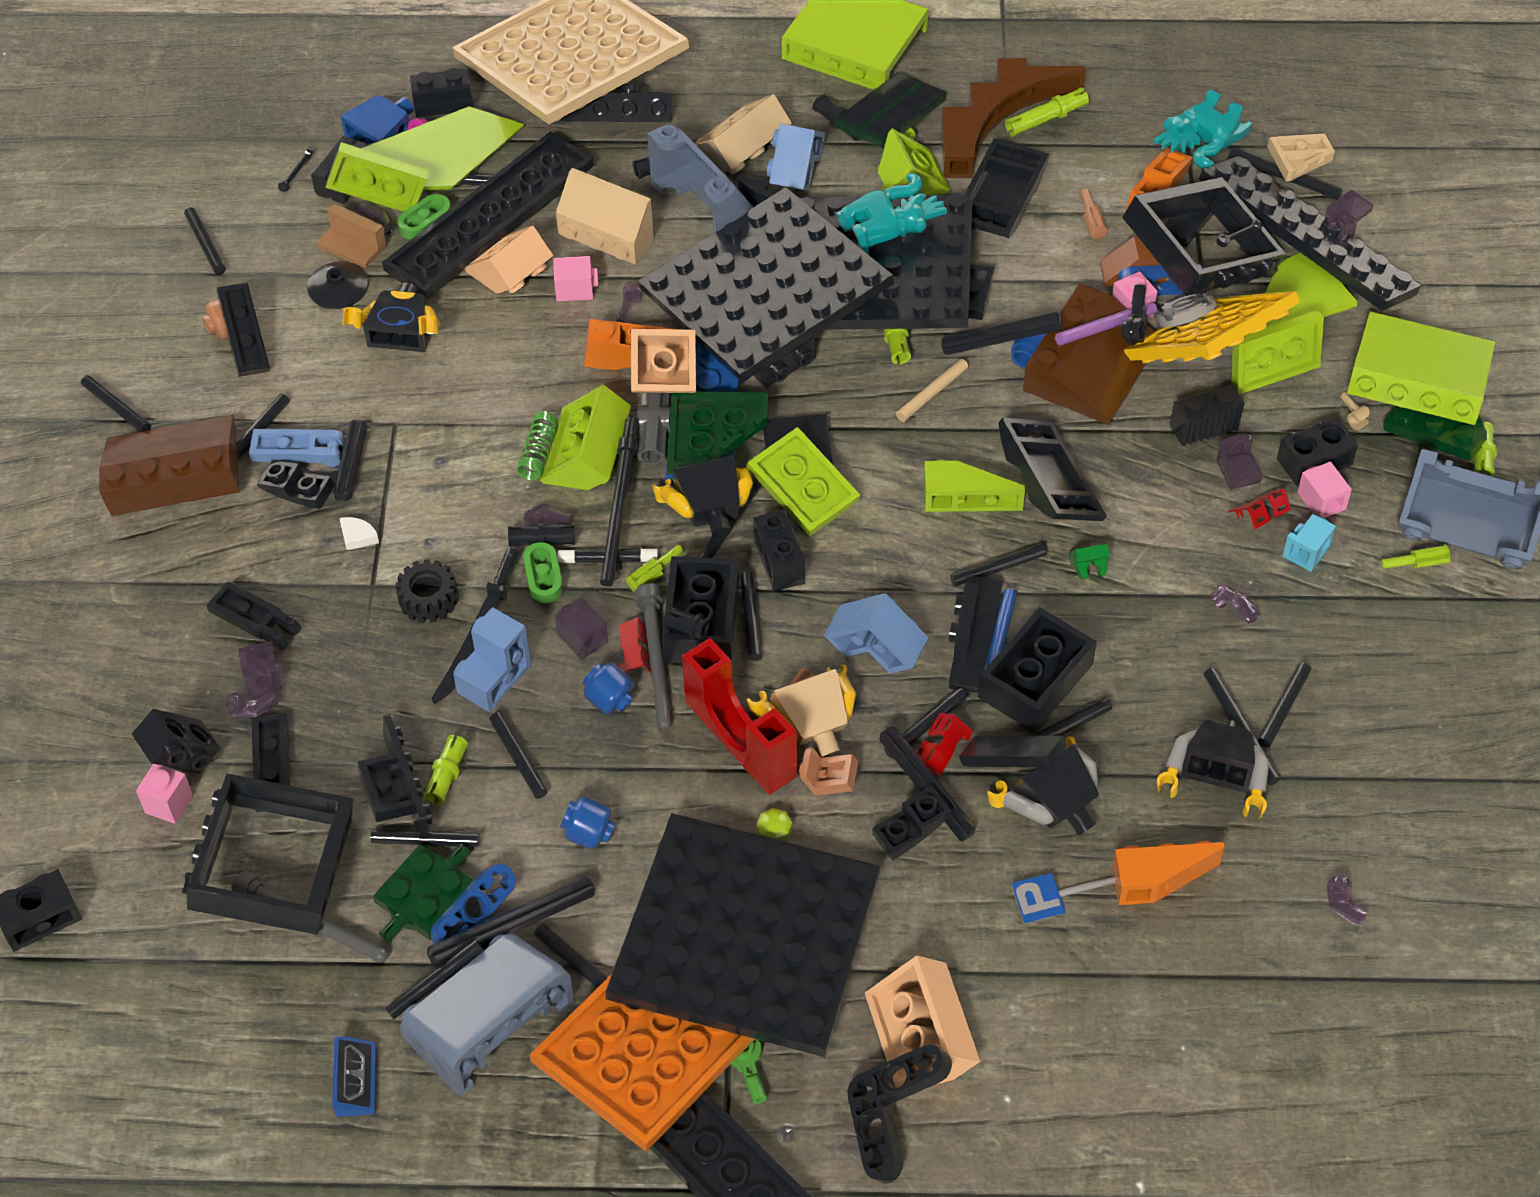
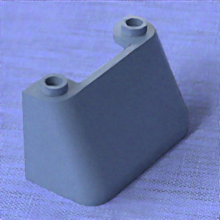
[647,125,754,233]
[1398,449,1540,569]
[400,933,575,1097]

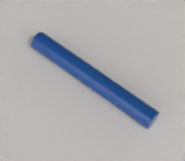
[985,589,1017,668]

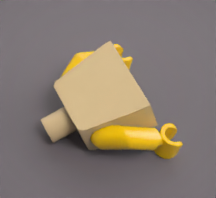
[747,664,856,758]

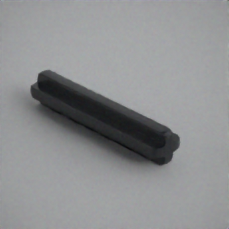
[333,419,367,501]

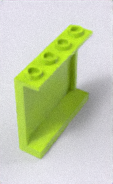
[782,0,928,90]
[1347,312,1495,425]

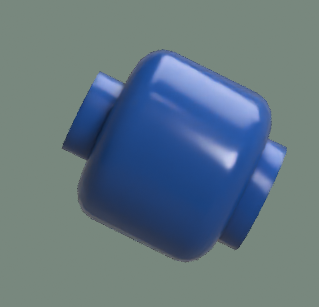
[582,663,635,714]
[560,797,616,849]

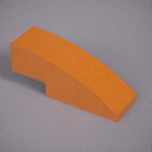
[1126,148,1193,210]

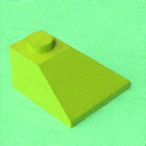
[878,128,950,196]

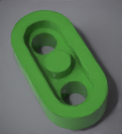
[398,194,451,240]
[523,542,563,603]

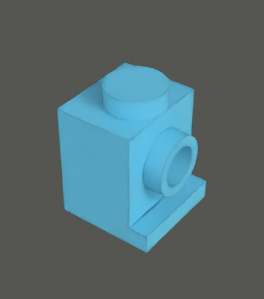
[1282,514,1336,572]

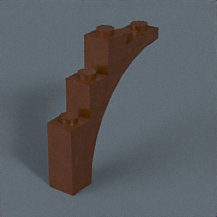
[941,58,1086,178]

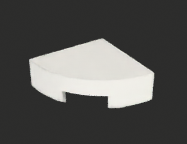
[339,517,379,550]

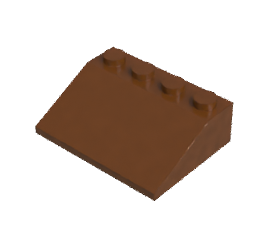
[1023,283,1154,425]
[99,415,240,516]

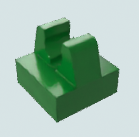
[1068,544,1110,580]

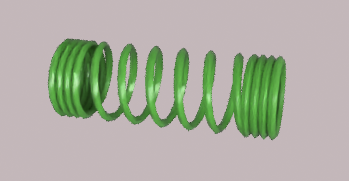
[516,411,558,480]

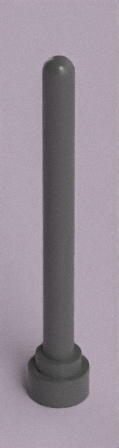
[635,584,671,730]
[231,870,388,963]

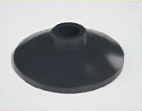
[307,262,368,309]

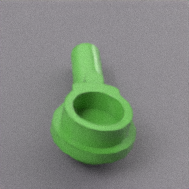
[730,1039,767,1104]

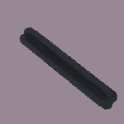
[941,312,1062,355]
[879,726,976,841]

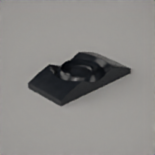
[964,138,1049,238]
[998,418,1107,521]

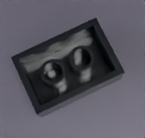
[662,556,739,663]
[978,607,1097,733]

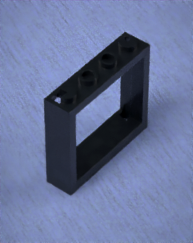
[1122,177,1286,296]
[182,773,354,935]

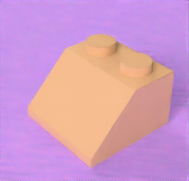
[465,225,553,294]
[631,329,696,393]

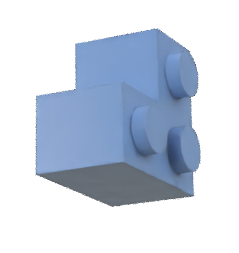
[767,124,826,190]
[824,593,929,674]
[453,607,531,712]

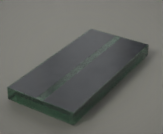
[835,72,947,148]

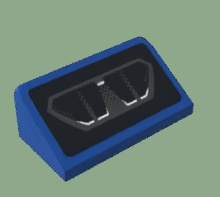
[332,1036,376,1117]

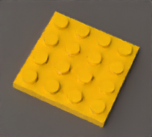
[1124,291,1300,363]

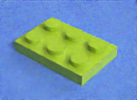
[747,427,861,537]

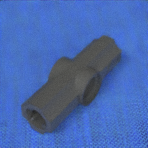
[637,392,671,466]

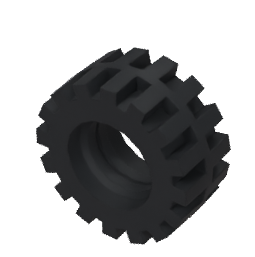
[396,559,458,623]

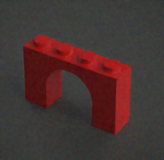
[682,638,797,795]

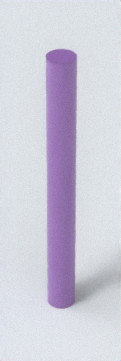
[1055,302,1157,345]

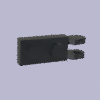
[206,581,302,650]

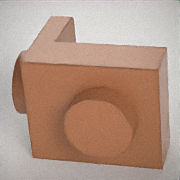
[799,748,859,796]

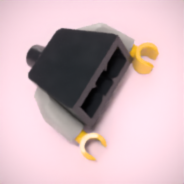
[1157,719,1269,819]
[987,737,1099,836]

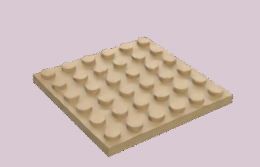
[452,0,689,124]

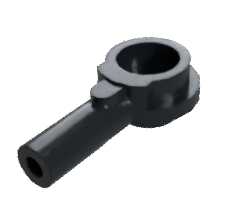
[1121,284,1147,346]

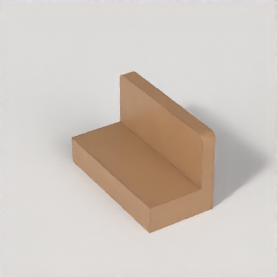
[317,203,387,268]

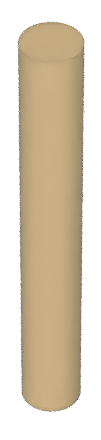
[896,359,968,422]

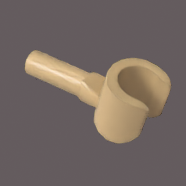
[1340,392,1370,430]

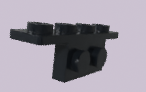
[559,81,672,122]
[948,576,1002,693]
[358,714,432,840]

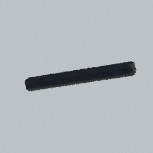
[427,877,595,967]

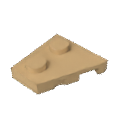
[1267,133,1335,181]

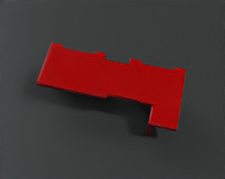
[1228,488,1291,530]
[617,618,651,674]
[917,713,973,776]

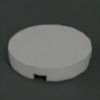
[1154,292,1217,328]

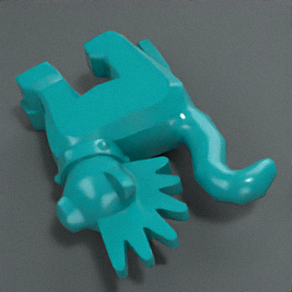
[1154,89,1252,169]
[837,173,947,254]

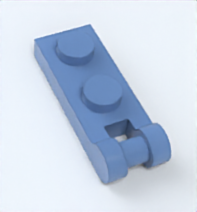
[249,429,344,467]

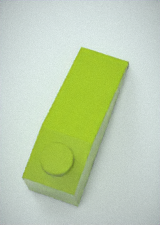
[923,460,1025,512]

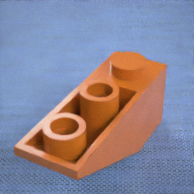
[584,319,681,371]
[1112,840,1225,905]

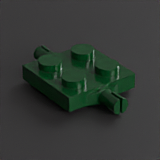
[373,844,473,943]

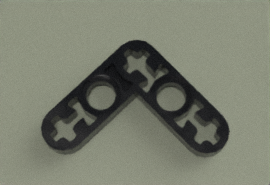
[847,1044,952,1184]

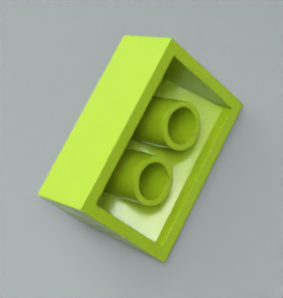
[539,385,631,490]

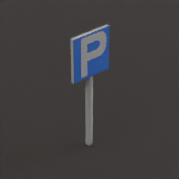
[1011,873,1115,924]

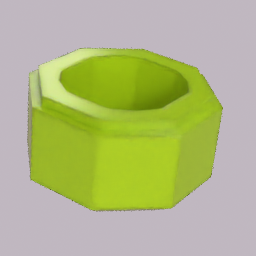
[757,808,792,842]

